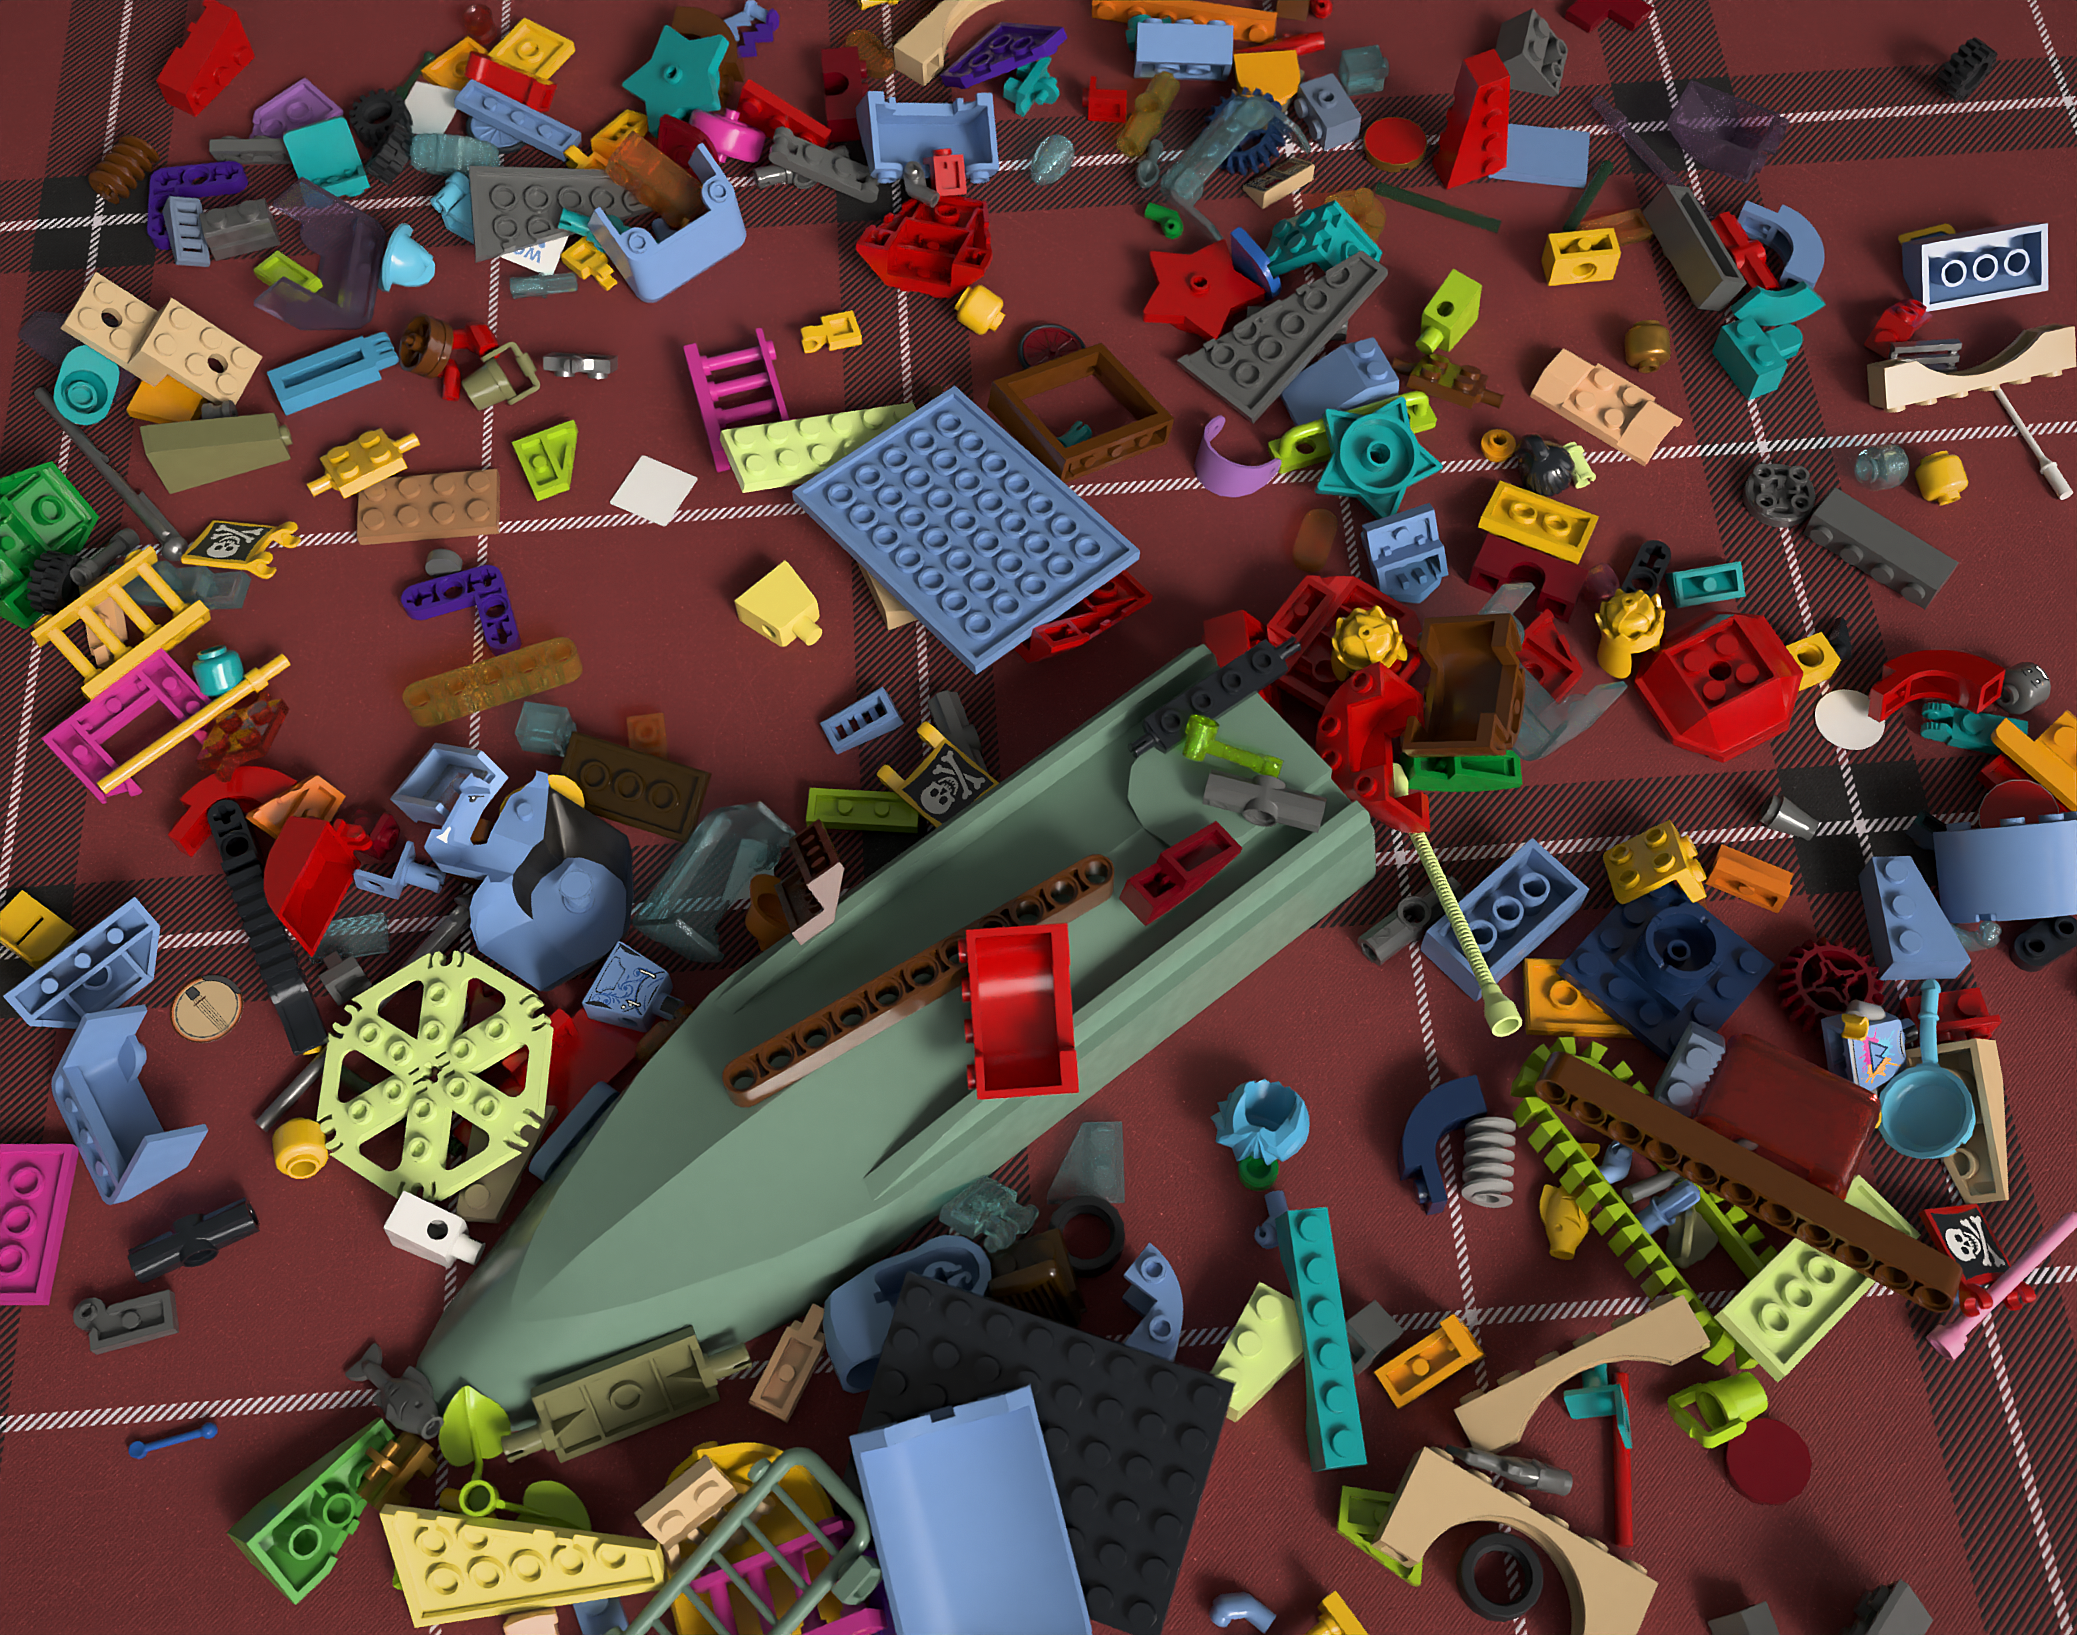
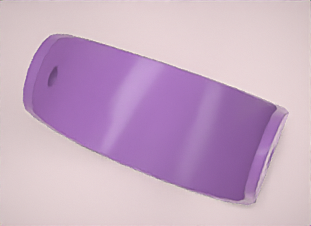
[1194,415,1282,497]

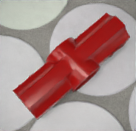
[1710,211,1781,293]

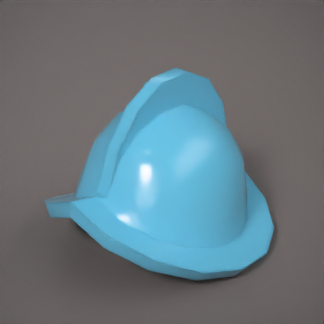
[376,223,435,292]

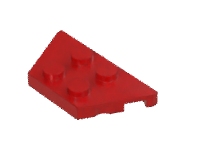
[1515,608,1583,724]

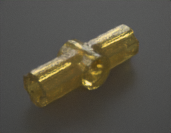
[1117,71,1180,159]

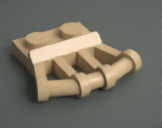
[635,1455,775,1577]

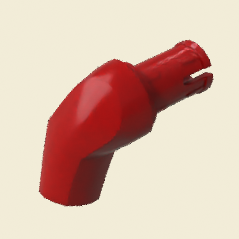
[452,322,500,362]

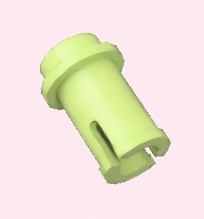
[1563,442,1596,488]

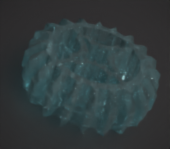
[410,133,500,179]

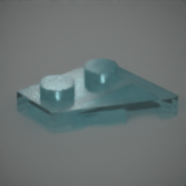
[1047,1121,1125,1204]

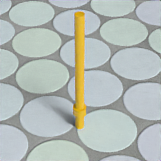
[96,653,291,794]

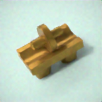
[355,1431,439,1512]

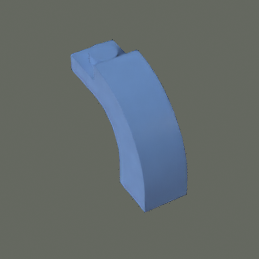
[1738,201,1825,291]

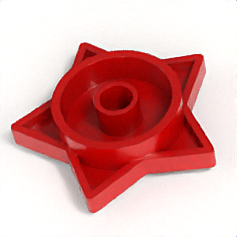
[1143,239,1265,342]

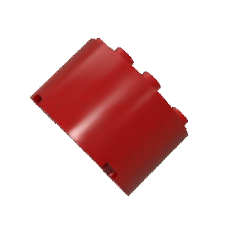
[1315,661,1430,833]
[958,923,1079,1100]

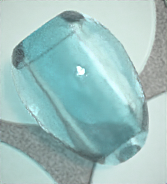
[1030,134,1075,186]

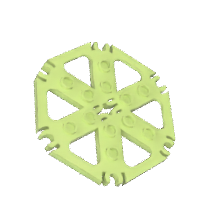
[316,951,554,1202]

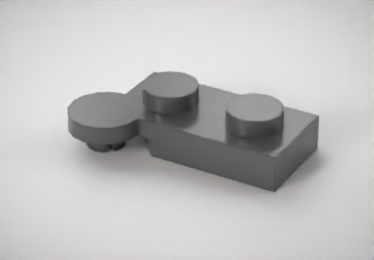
[73,1289,179,1355]

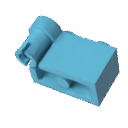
[430,171,474,244]

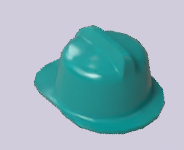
[53,345,119,425]

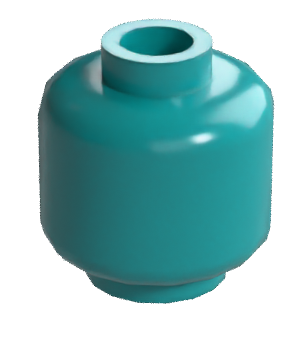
[192,645,246,698]

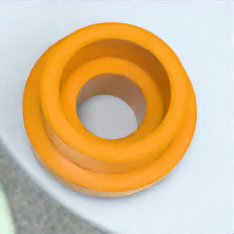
[1481,429,1516,463]

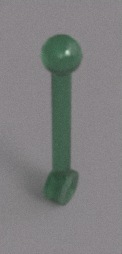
[396,51,436,100]

